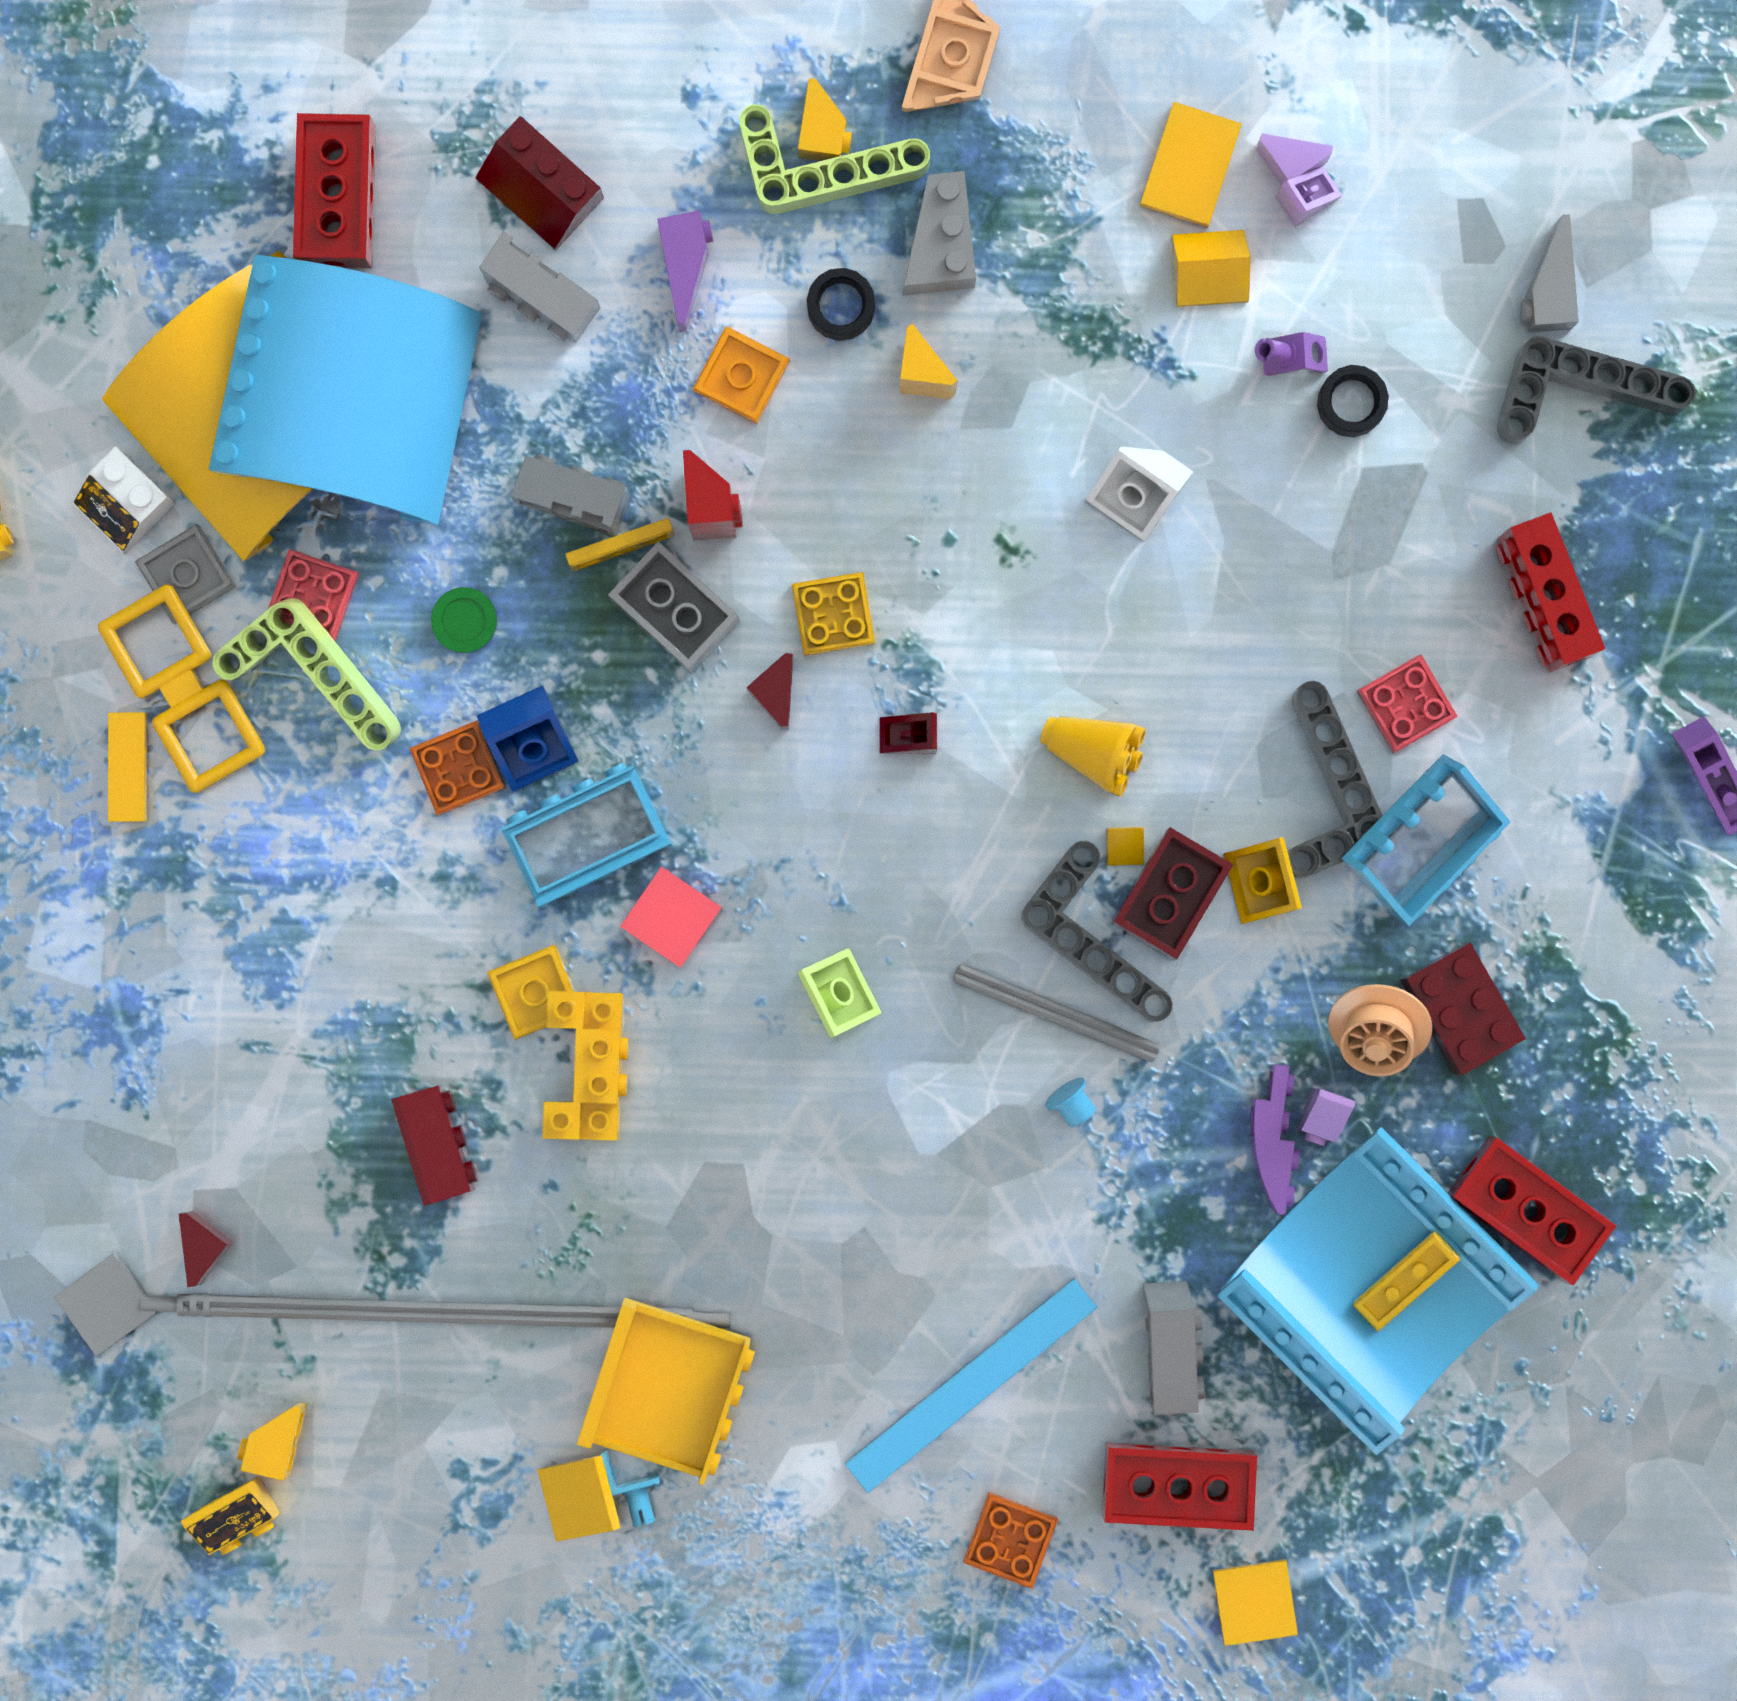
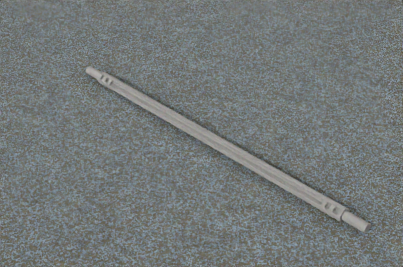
[140,1294,730,1328]

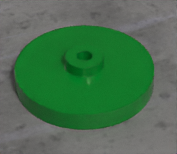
[431,587,497,653]

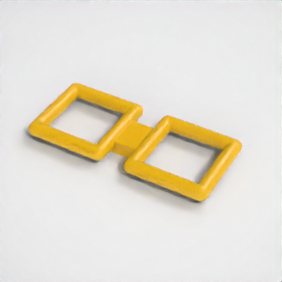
[98,584,265,793]

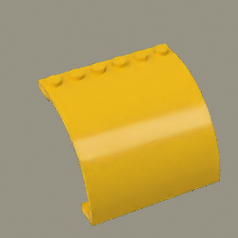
[102,251,313,561]

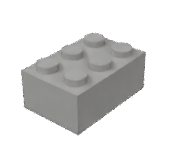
[608,542,740,674]

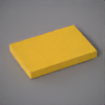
[1140,102,1242,228]

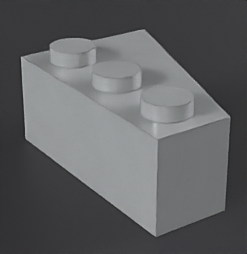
[903,171,976,295]
[479,231,600,343]
[511,454,631,537]
[1143,1281,1205,1415]

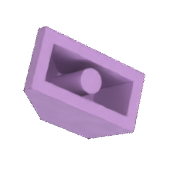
[1297,1088,1356,1147]

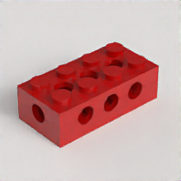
[293,113,376,268]
[1495,512,1605,673]
[1447,1136,1617,1286]
[1102,1442,1257,1531]

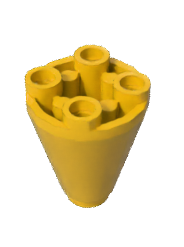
[1040,716,1146,797]

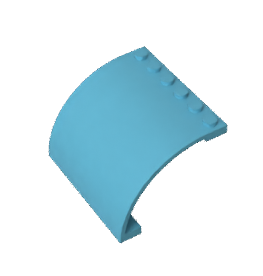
[209,255,482,525]
[1217,1127,1539,1455]

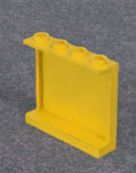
[577,1297,755,1485]

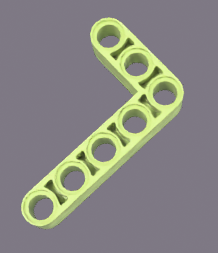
[739,104,930,214]
[212,598,401,750]

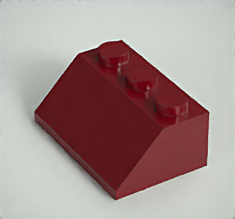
[475,116,604,251]
[391,1085,478,1206]

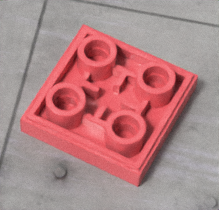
[268,549,359,642]
[1357,654,1458,754]
[620,866,722,968]

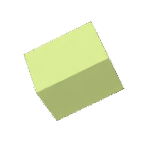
[797,948,881,1038]

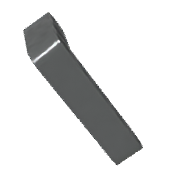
[1497,336,1696,444]
[1288,681,1383,879]
[1021,841,1173,1022]

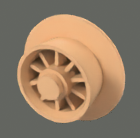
[1328,984,1432,1076]

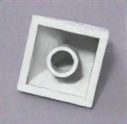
[1086,447,1193,542]

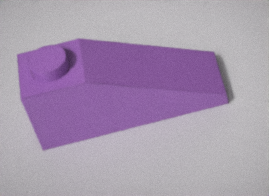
[657,210,713,332]
[1672,716,1737,836]

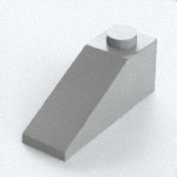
[1521,214,1579,332]

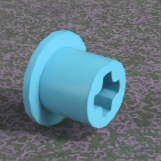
[1045,1078,1096,1127]

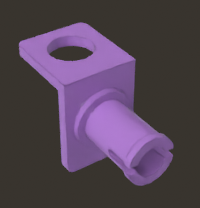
[1255,332,1328,376]

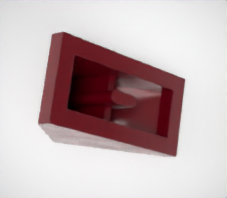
[746,653,793,730]
[880,712,937,754]
[179,1211,234,1287]

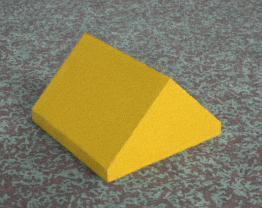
[1171,230,1251,307]
[900,323,958,399]
[1223,837,1302,924]

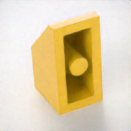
[798,78,852,161]
[238,1403,307,1481]

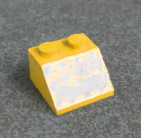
[181,1475,280,1556]

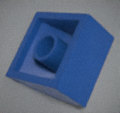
[476,685,579,792]

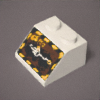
[72,446,176,555]

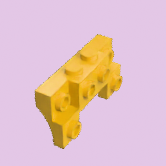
[542,991,629,1140]

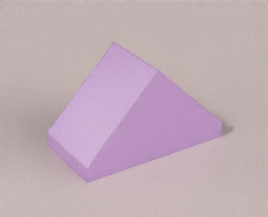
[1256,133,1333,185]
[1276,166,1342,227]

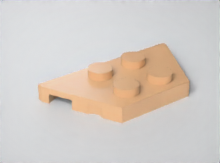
[901,0,1000,112]

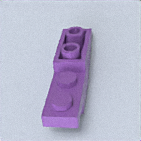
[1250,1064,1299,1215]

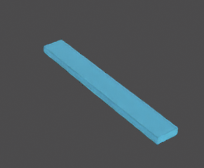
[845,1278,1097,1493]

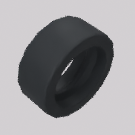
[807,268,875,341]
[1317,365,1389,437]

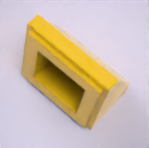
[1106,827,1144,866]

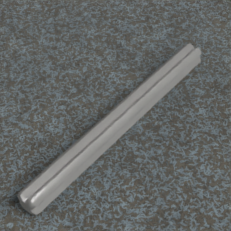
[953,964,1160,1062]

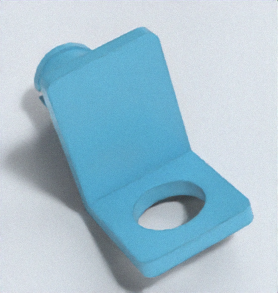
[600,1449,661,1527]

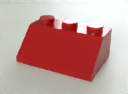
[683,450,743,541]

